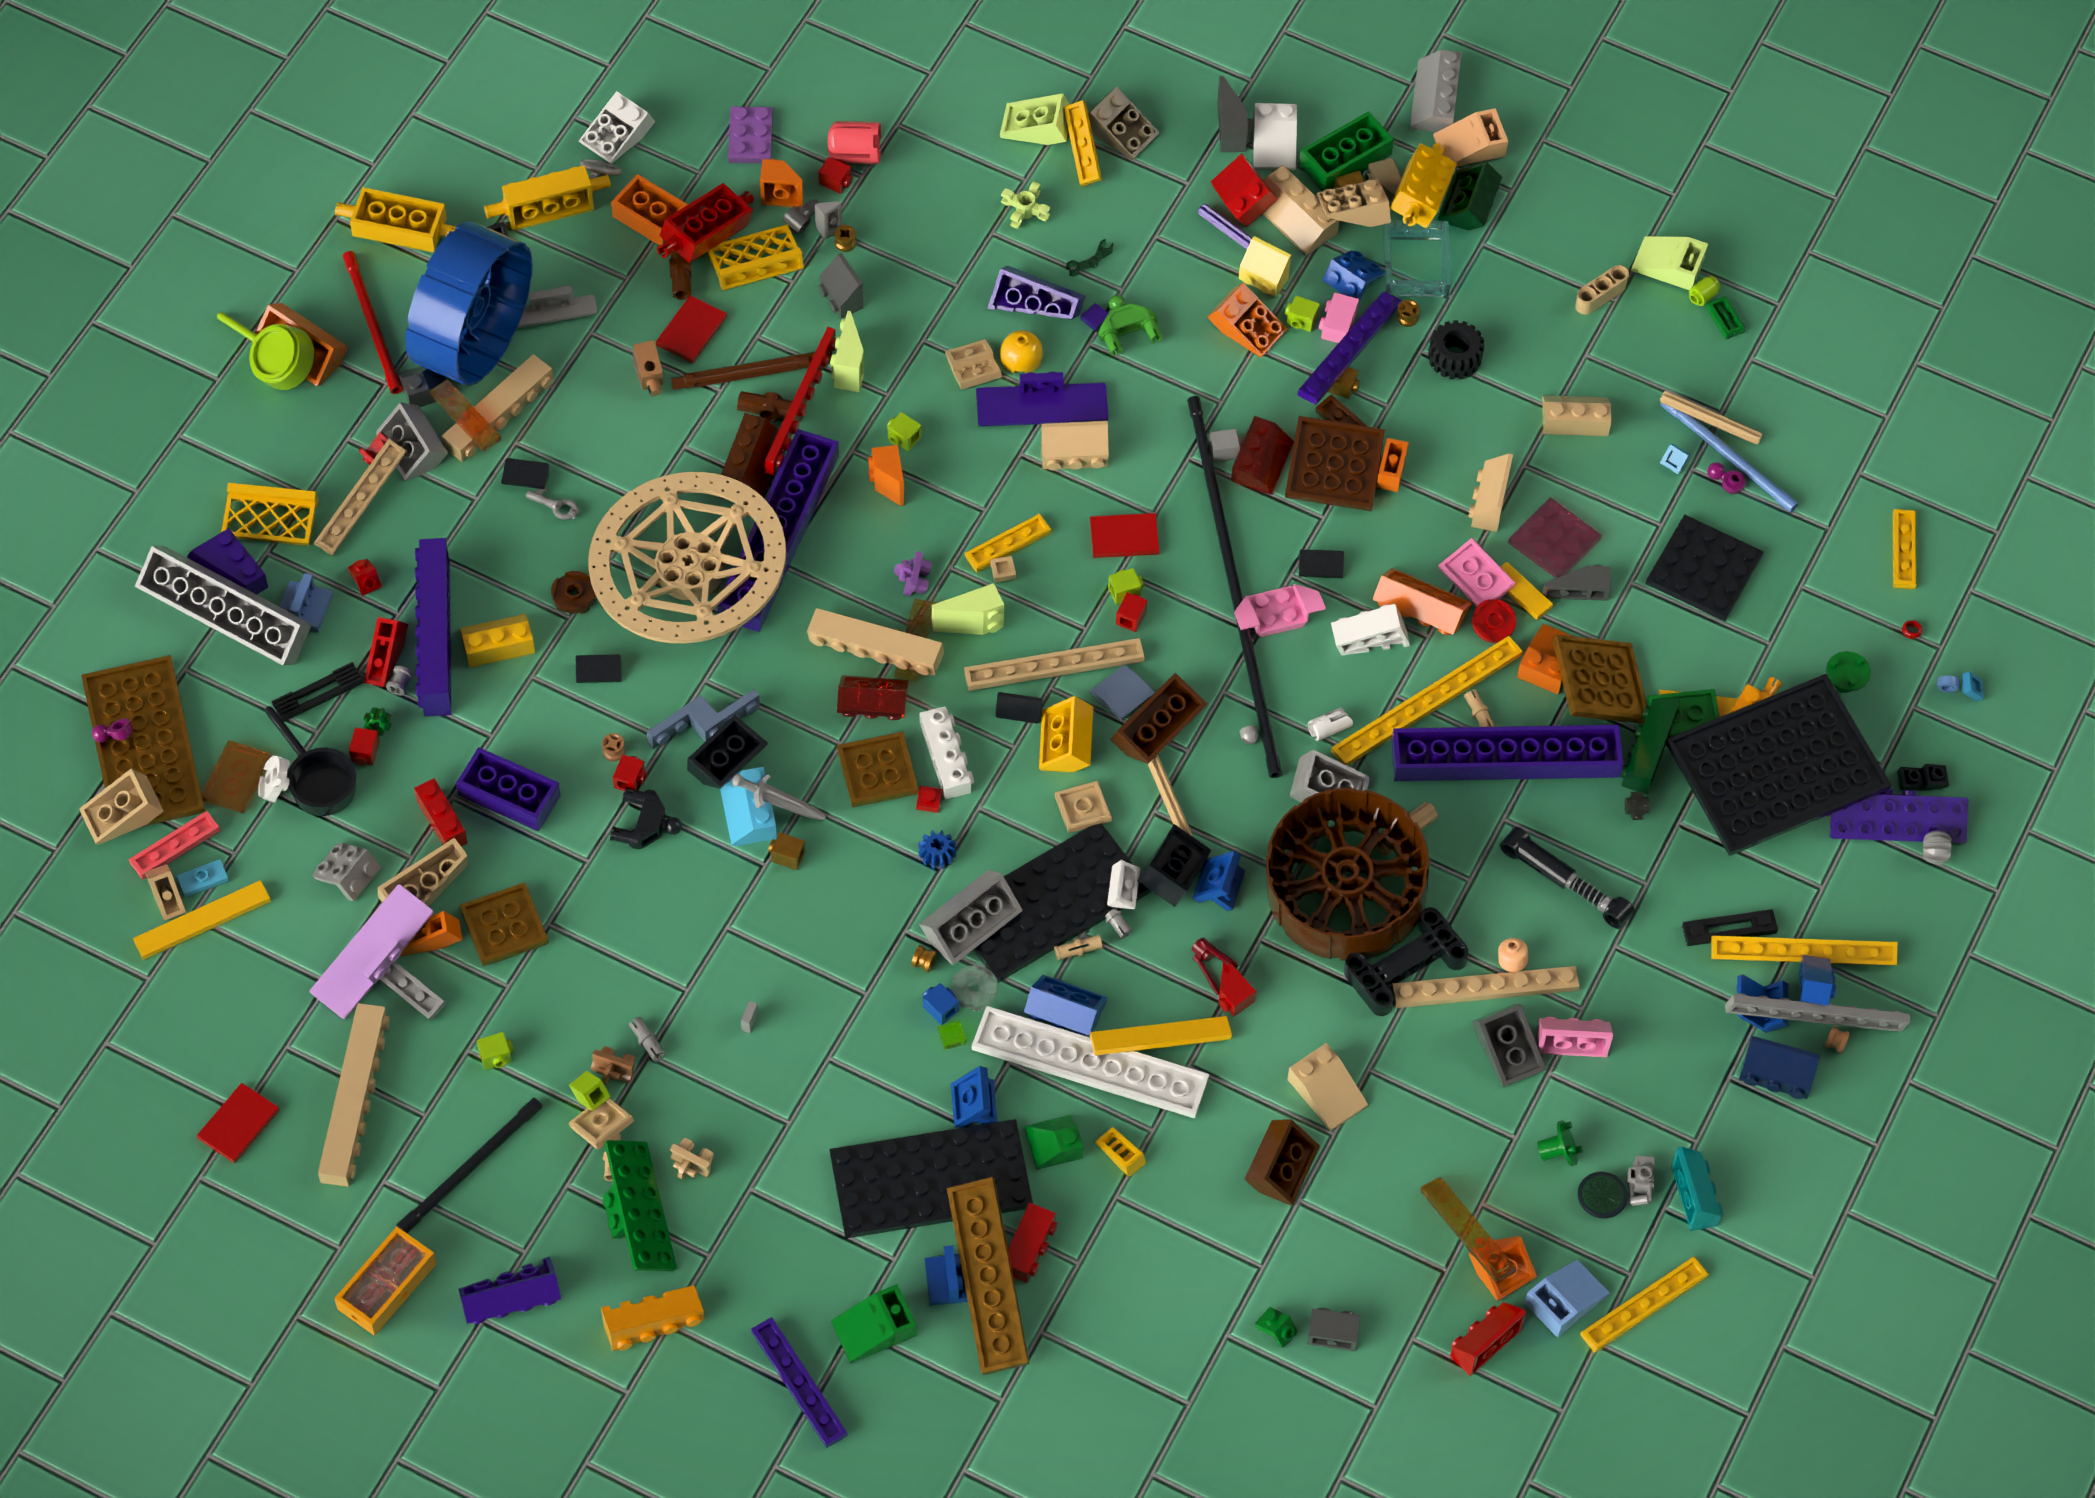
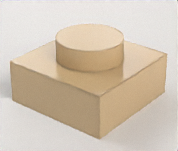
[990,556,1016,583]

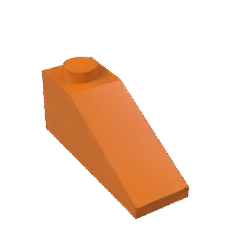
[400,911,462,957]

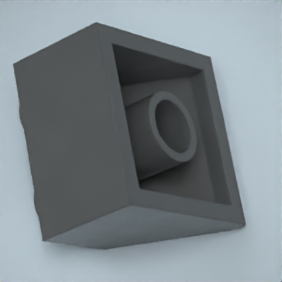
[818,253,863,319]

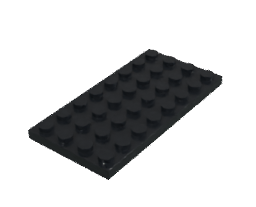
[973,823,1151,983]
[829,1119,1033,1239]

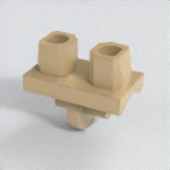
[670,1138,714,1180]

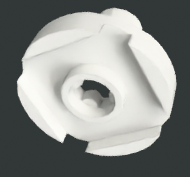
[258,756,290,803]

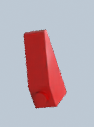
[364,617,409,687]

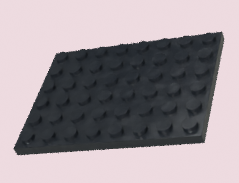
[1665,674,1892,856]

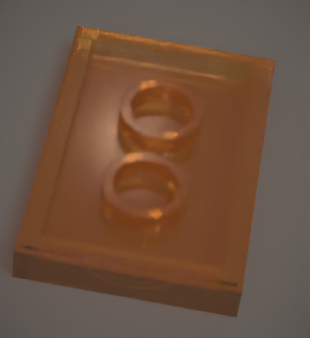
[202,740,271,814]

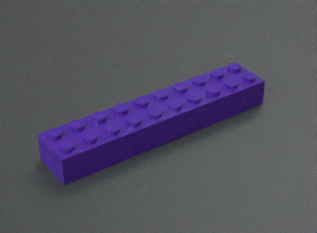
[717,429,839,632]
[1391,725,1623,781]

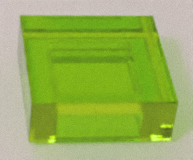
[937,1020,967,1050]

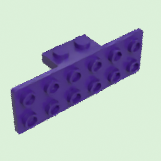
[976,371,1109,426]
[1830,789,1969,843]

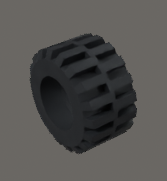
[1428,320,1484,380]

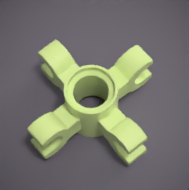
[1001,181,1050,229]

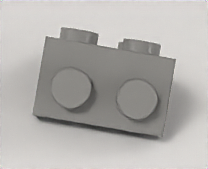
[312,843,381,901]

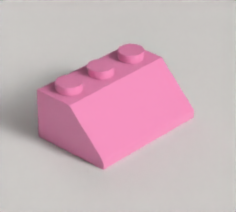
[1537,1017,1613,1057]

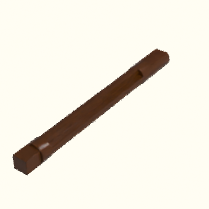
[671,351,832,390]

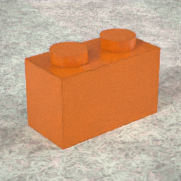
[1376,438,1409,492]

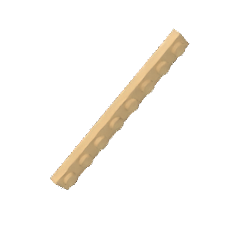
[964,638,1144,691]
[1392,966,1580,1008]

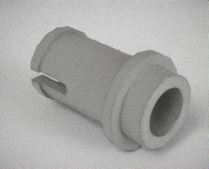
[1105,909,1133,939]

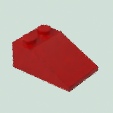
[1210,153,1278,227]

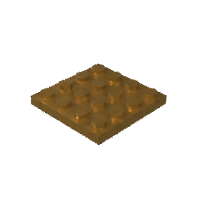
[1552,634,1647,724]

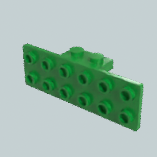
[603,1140,677,1271]

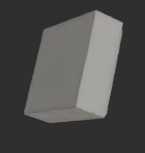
[741,1001,758,1033]

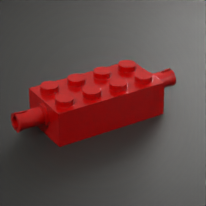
[657,183,754,263]

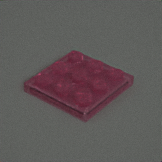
[1508,497,1602,578]

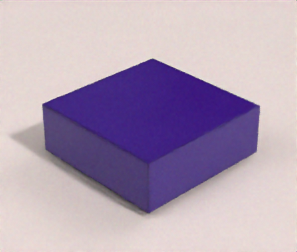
[1080,303,1109,332]

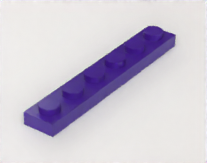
[751,1317,847,1448]

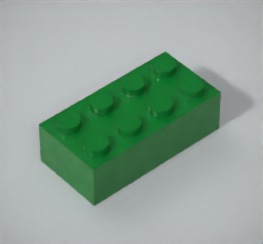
[1299,111,1394,191]

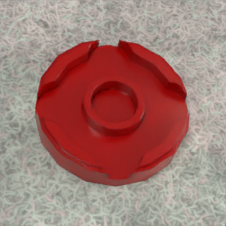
[1471,599,1516,643]

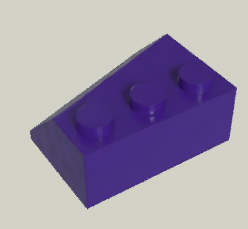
[187,528,268,595]

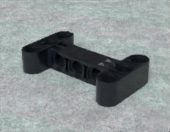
[1344,907,1468,1016]

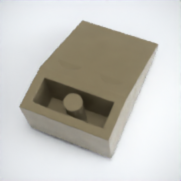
[1088,87,1159,160]

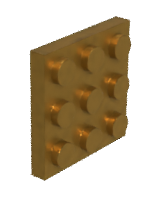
[837,732,919,807]
[459,882,549,966]

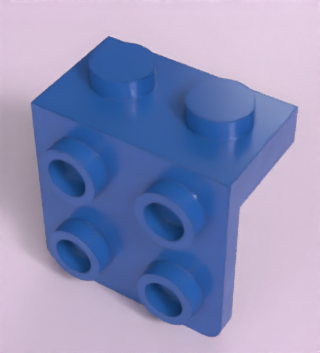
[1322,250,1385,301]
[1737,974,1788,1033]

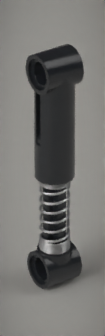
[1500,827,1635,929]

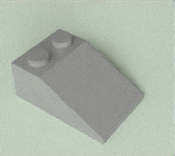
[1289,750,1370,803]

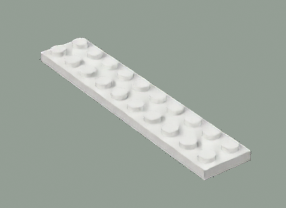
[972,1006,1209,1119]

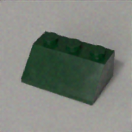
[1437,162,1502,231]

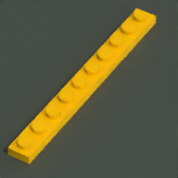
[1331,636,1523,766]

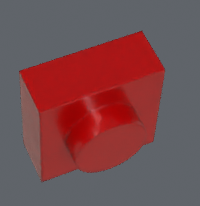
[916,786,942,813]

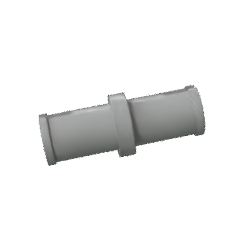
[629,1017,666,1061]

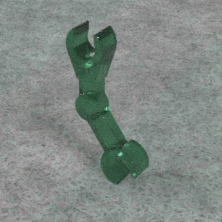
[1066,239,1113,277]

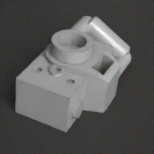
[1627,1156,1655,1206]

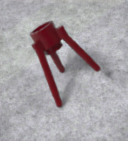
[1192,937,1238,995]

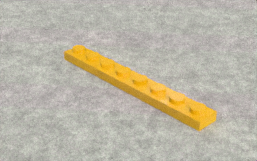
[1711,936,1898,966]

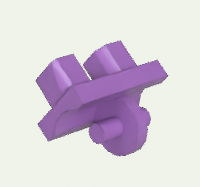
[894,551,932,596]

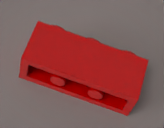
[414,778,468,847]
[1008,1203,1058,1283]

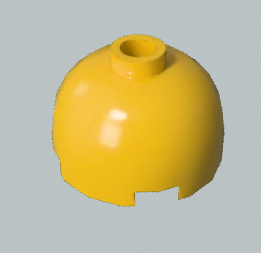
[1000,330,1043,374]

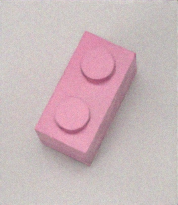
[1319,293,1359,343]

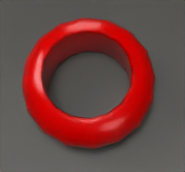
[1902,620,1922,639]

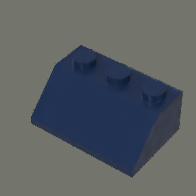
[1739,1036,1820,1099]

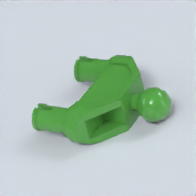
[1098,295,1163,356]

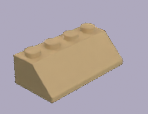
[1262,165,1339,255]

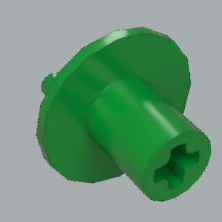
[1826,651,1871,693]
[1537,1120,1583,1166]

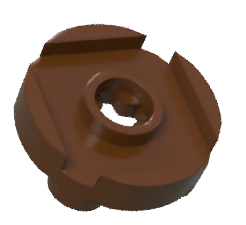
[551,571,596,614]

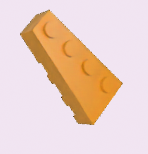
[601,1285,705,1351]

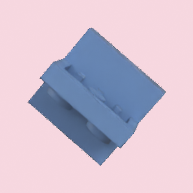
[279,573,333,632]

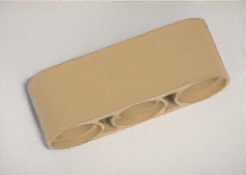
[1575,265,1629,315]

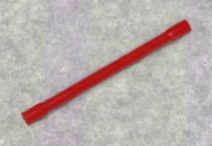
[342,251,403,394]

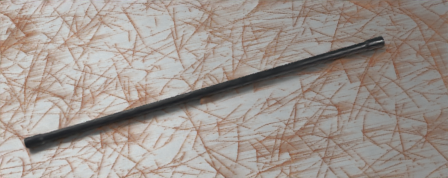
[1187,396,1282,778]

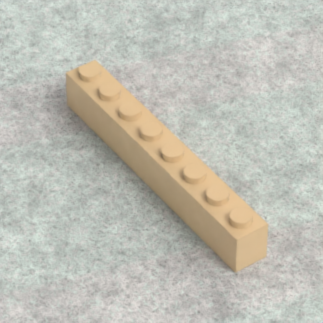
[318,1003,390,1187]

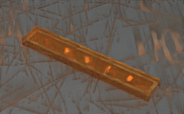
[1420,1176,1517,1283]

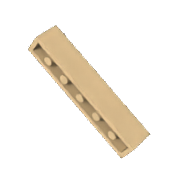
[442,354,554,462]
[807,608,944,676]

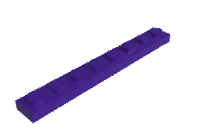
[1297,291,1402,405]

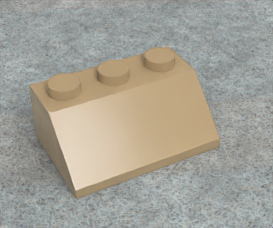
[1542,395,1611,436]
[1041,421,1109,470]
[1468,454,1513,532]

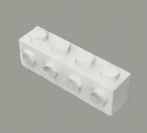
[920,706,974,800]

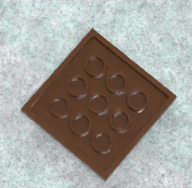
[1285,416,1385,511]

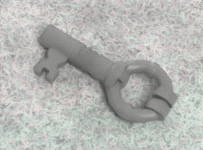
[526,487,580,520]

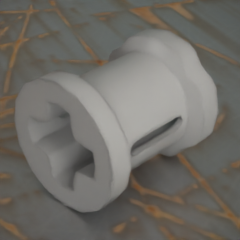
[386,666,413,696]

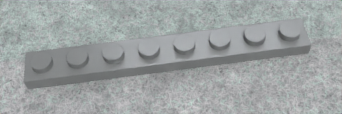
[1725,993,1910,1032]

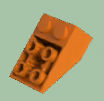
[1207,282,1287,357]

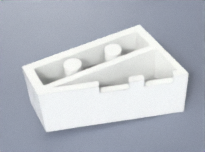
[1331,604,1410,656]

